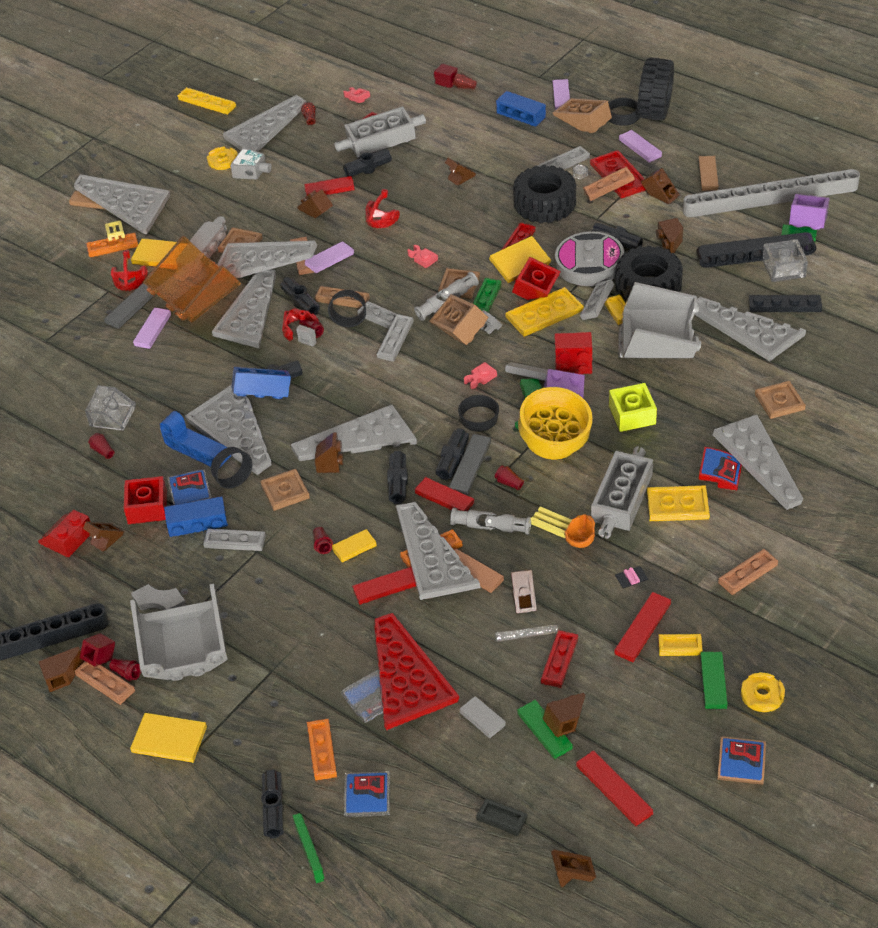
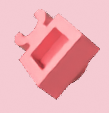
[343,87,370,103]
[408,245,438,268]
[464,362,497,389]

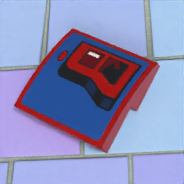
[699,447,742,490]

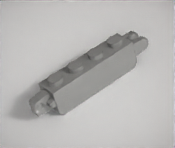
[174,216,227,281]

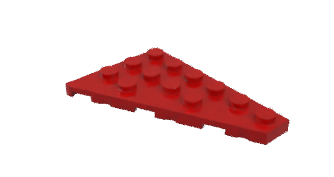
[374,613,459,730]

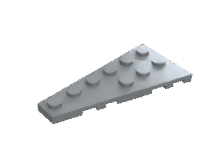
[223,95,306,152]
[210,241,317,285]
[212,269,276,348]
[694,297,806,362]
[291,405,417,461]
[713,415,803,510]
[396,502,480,600]

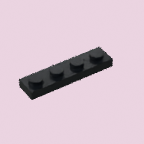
[749,295,822,312]

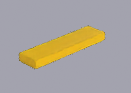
[178,87,236,115]

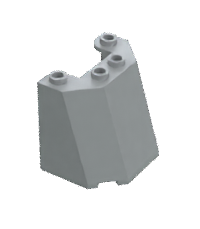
[618,282,701,358]
[130,583,228,681]

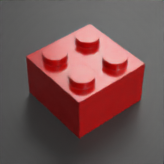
[554,332,592,374]
[124,476,167,524]

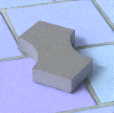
[131,584,186,610]

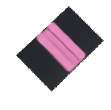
[615,566,649,589]

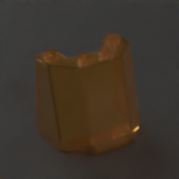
[143,236,241,323]

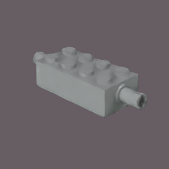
[334,106,426,158]
[591,447,653,538]

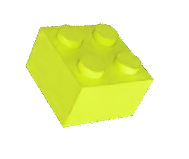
[609,383,657,432]

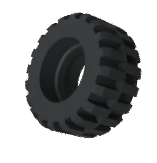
[637,57,674,121]
[513,165,576,224]
[615,246,683,302]

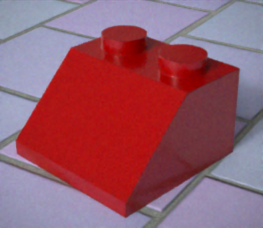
[512,257,561,300]
[38,510,90,558]

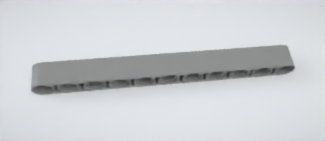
[683,169,860,217]

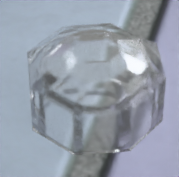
[573,164,588,179]

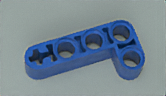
[160,411,232,468]

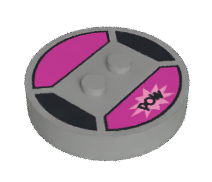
[555,232,624,286]

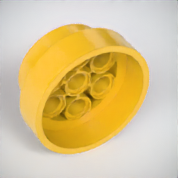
[518,387,593,460]

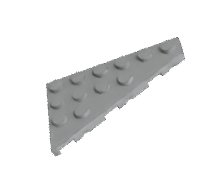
[74,174,170,235]
[185,384,272,475]

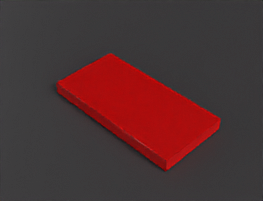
[590,150,646,199]

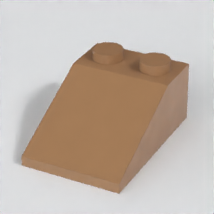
[553,98,612,133]
[429,294,489,345]

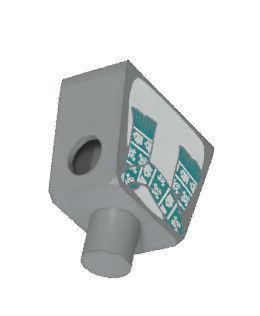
[230,147,272,180]

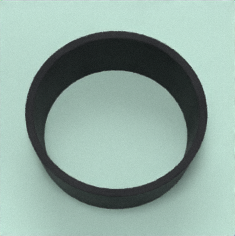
[608,97,640,126]
[328,290,366,327]
[458,395,499,432]
[211,447,253,489]

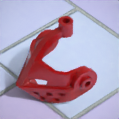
[365,189,400,228]
[111,250,148,291]
[282,308,319,341]

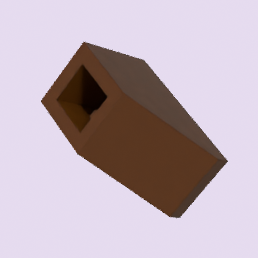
[641,168,680,204]
[297,189,333,218]
[656,218,683,253]
[315,432,344,473]
[39,646,84,692]
[543,693,586,737]

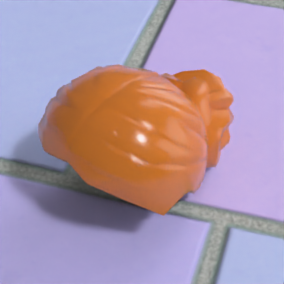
[564,514,595,548]

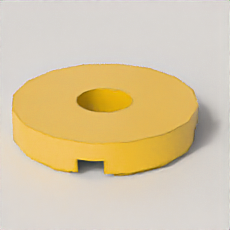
[207,147,238,170]
[741,672,785,712]

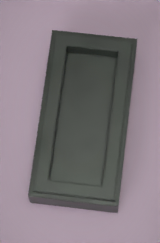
[476,798,527,836]

